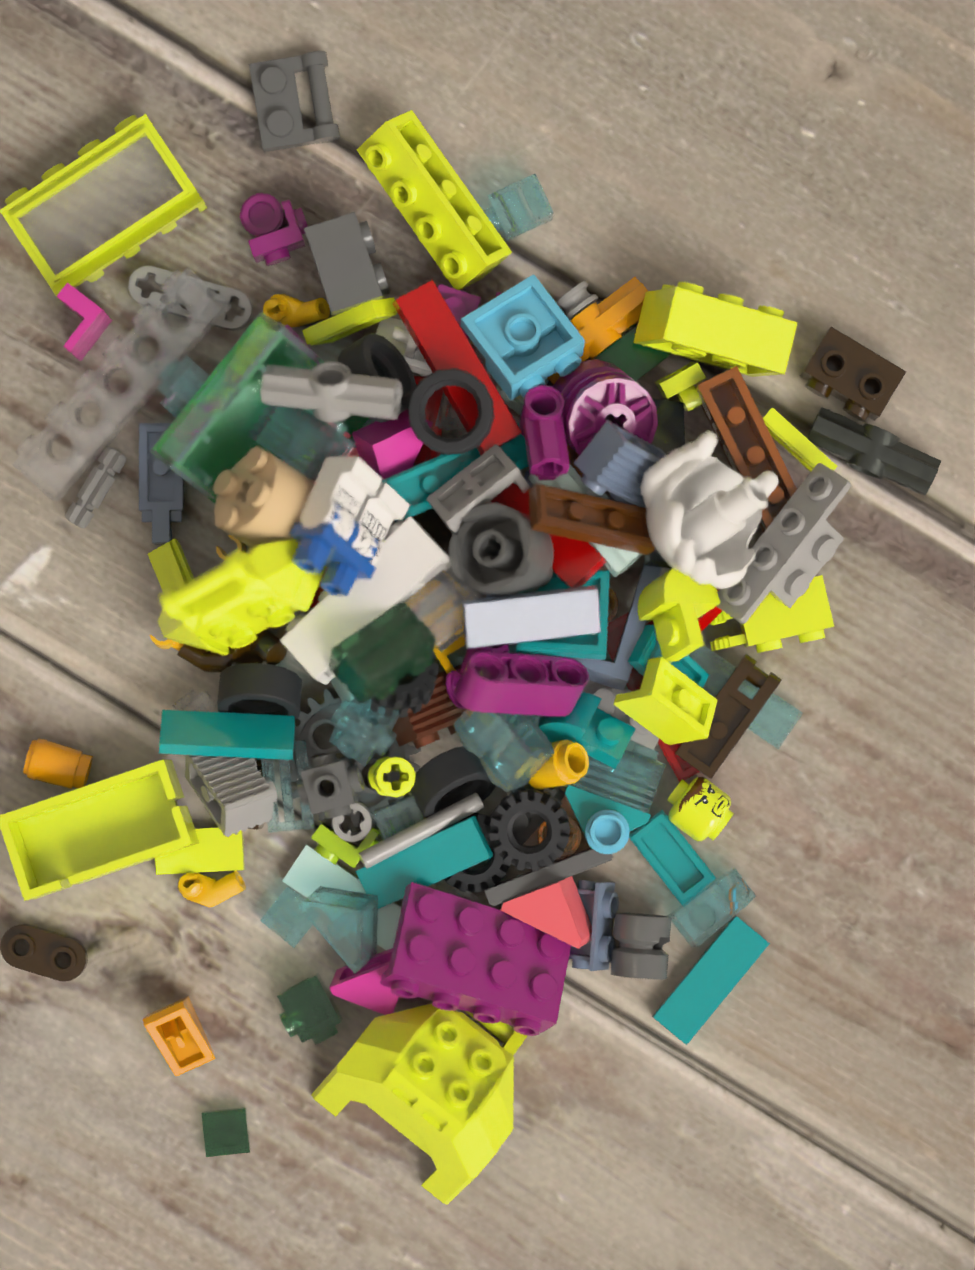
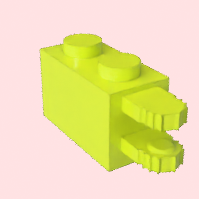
[710,575,834,653]

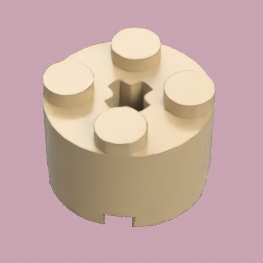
[213,447,314,548]

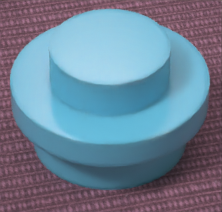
[585,810,630,854]

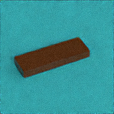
[528,483,656,555]

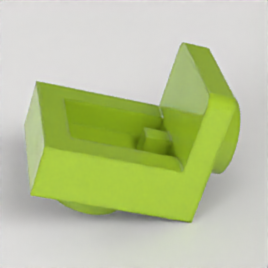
[311,823,381,868]

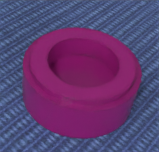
[240,193,284,238]

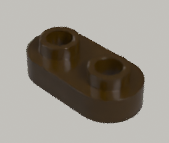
[0,924,88,982]

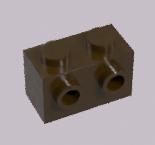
[800,326,906,422]

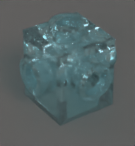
[329,691,399,766]

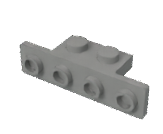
[716,463,851,624]

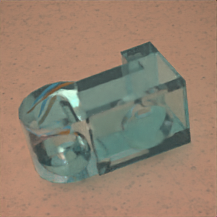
[668,867,756,947]

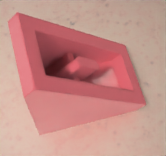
[501,876,592,949]

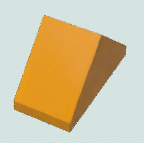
[142,996,215,1077]

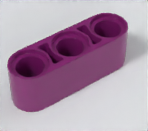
[455,652,589,717]

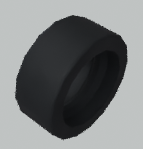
[337,333,417,423]
[408,368,495,455]
[217,663,302,719]
[410,745,498,818]

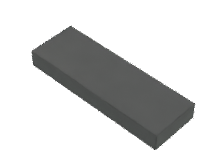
[484,848,613,906]

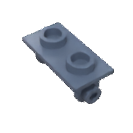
[569,880,619,971]

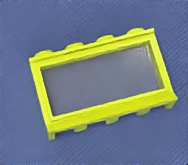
[0,114,207,296]

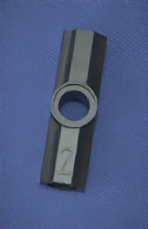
[807,407,941,496]

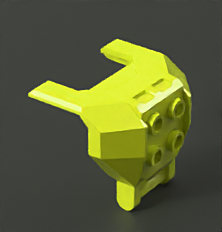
[147,520,326,656]
[311,1003,528,1205]

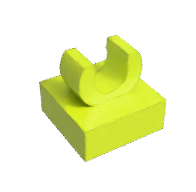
[655,361,706,412]

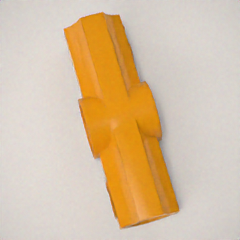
[546,277,648,386]

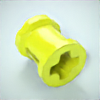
[367,757,415,797]

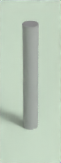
[358,793,484,869]

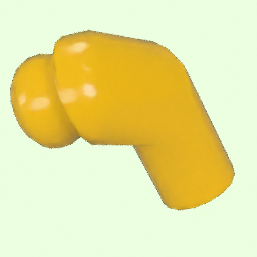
[263,294,330,328]
[178,871,246,907]

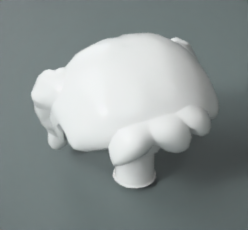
[640,431,778,589]

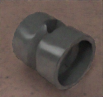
[610,912,672,980]

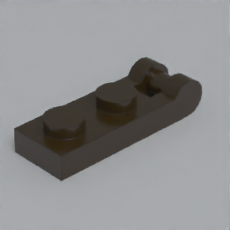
[675,654,782,779]

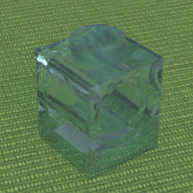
[483,174,554,241]

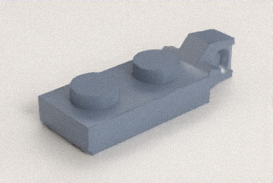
[139,423,184,545]

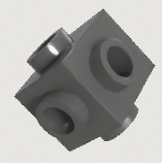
[297,752,364,819]

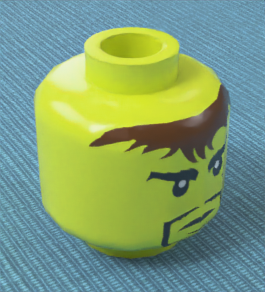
[667,777,734,841]

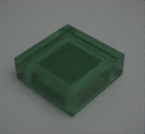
[201,1107,251,1157]

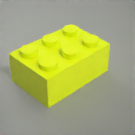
[633,282,798,377]

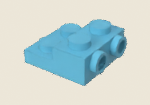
[461,274,585,400]

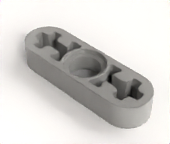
[128,266,253,331]

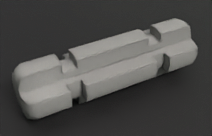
[65,447,126,528]

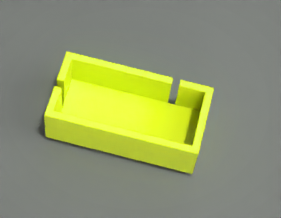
[0,759,199,901]

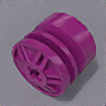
[552,359,658,455]

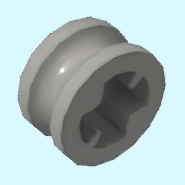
[556,281,598,320]
[332,801,372,842]

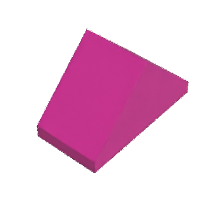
[352,409,433,480]
[329,948,399,1015]

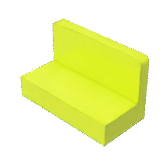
[613,657,717,745]

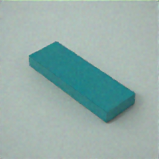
[159,710,295,760]
[356,815,493,911]
[652,915,770,1045]

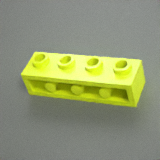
[357,110,512,290]

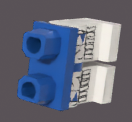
[290,457,410,596]

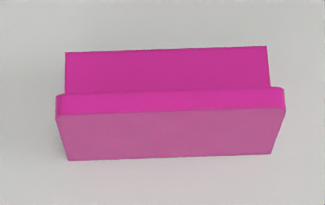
[56,283,113,361]

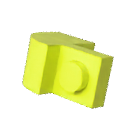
[638,568,720,662]

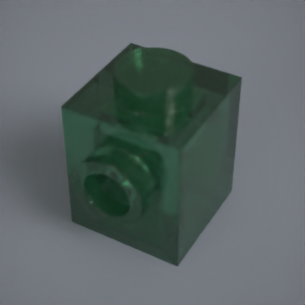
[277,973,343,1045]

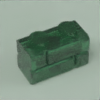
[328,602,436,704]

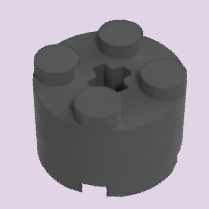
[449,503,554,597]

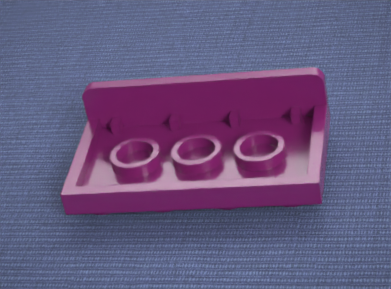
[380,882,571,1036]

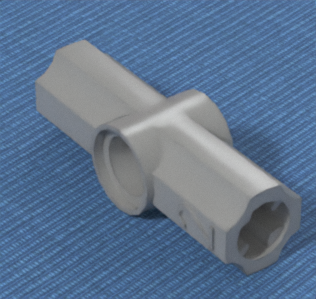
[261,362,402,422]

